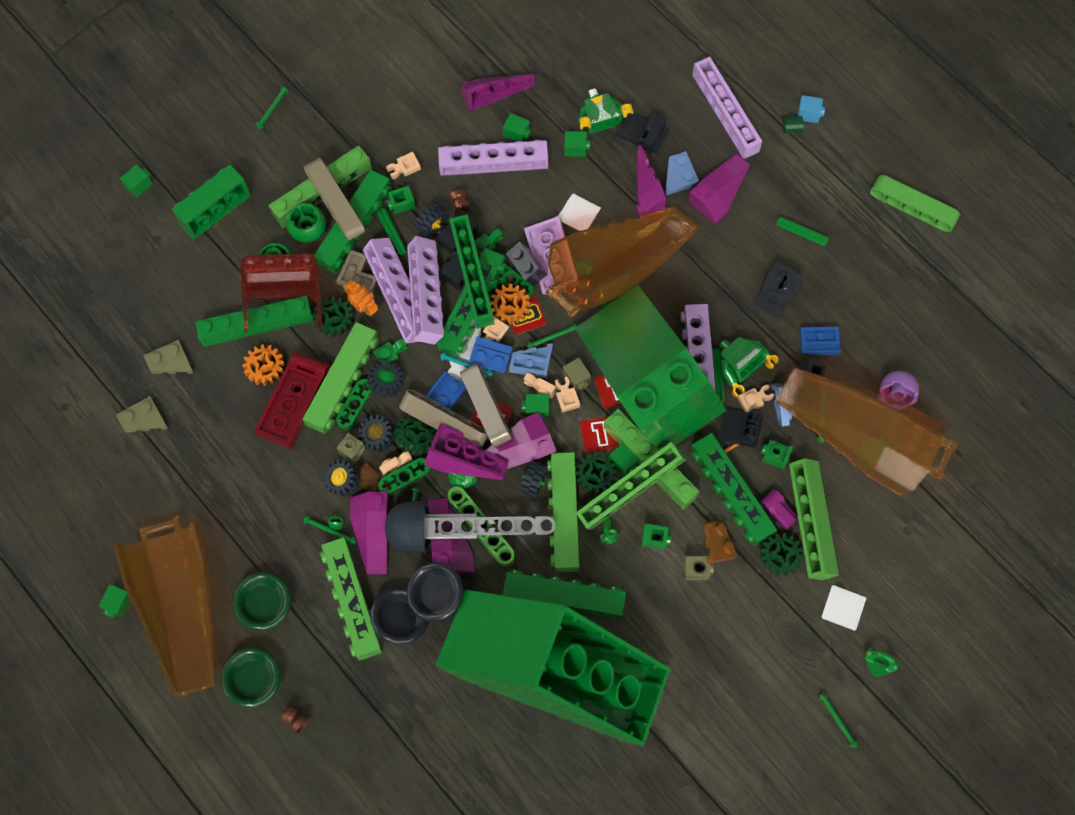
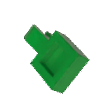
[474,228,504,256]
[373,338,408,365]

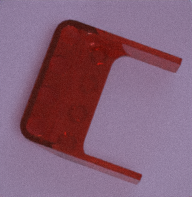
[240,253,322,332]

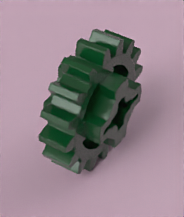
[312,296,354,337]
[393,416,435,455]
[575,452,617,495]
[760,533,804,577]

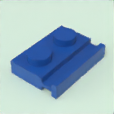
[800,327,841,356]
[469,336,513,374]
[426,371,467,410]

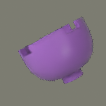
[879,371,919,407]

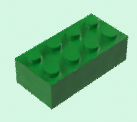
[172,165,251,240]

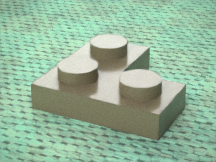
[336,250,377,294]

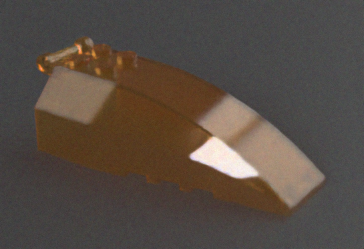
[546,207,699,317]
[776,368,958,496]
[113,516,216,698]

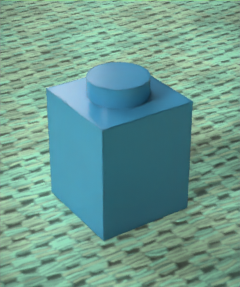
[797,96,825,123]

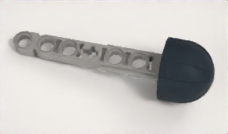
[385,501,556,553]

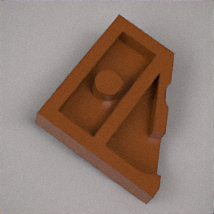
[704,520,737,564]

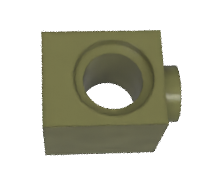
[563,358,591,391]
[336,433,366,465]
[684,556,714,580]

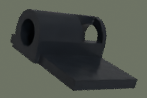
[615,113,669,153]
[753,262,804,319]

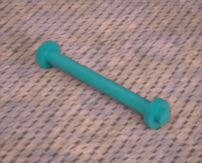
[440,352,493,378]

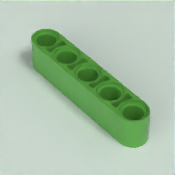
[870,175,960,232]
[448,486,515,568]

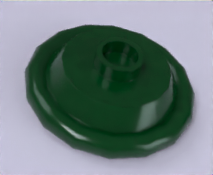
[232,572,292,631]
[220,647,281,708]

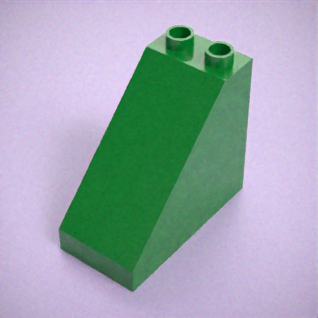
[575,284,726,451]
[435,590,671,747]

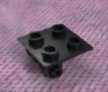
[719,408,763,449]

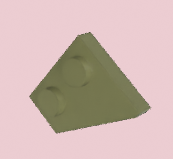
[143,340,194,374]
[116,396,168,433]

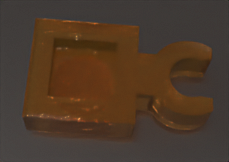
[357,463,387,492]

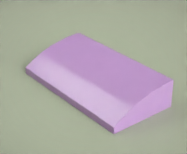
[524,216,581,295]

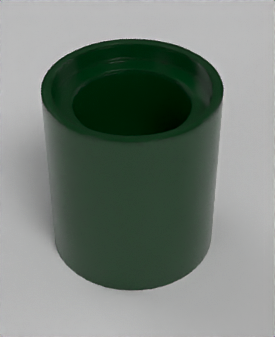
[782,116,804,134]

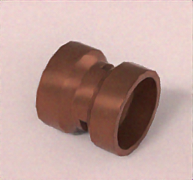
[448,189,471,214]
[280,705,310,734]

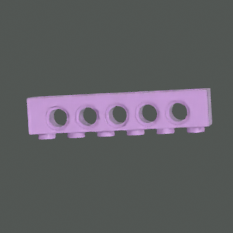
[692,57,762,159]
[438,140,548,176]
[408,236,444,345]
[363,238,420,343]
[680,304,716,392]

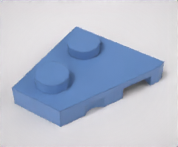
[665,151,699,195]
[509,343,553,378]
[771,383,792,426]

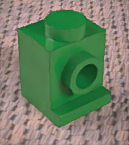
[386,186,416,214]
[761,440,793,470]
[641,524,671,550]

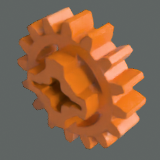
[343,280,378,316]
[490,284,531,325]
[242,344,285,386]

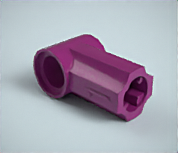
[759,489,798,530]

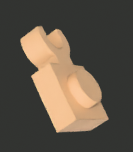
[387,152,421,179]
[483,316,509,343]
[524,373,556,399]
[555,377,580,413]
[737,385,774,413]
[379,452,413,477]

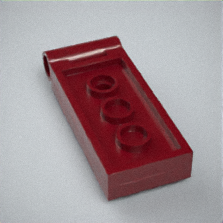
[254,351,331,450]

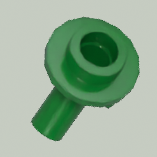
[600,518,620,545]

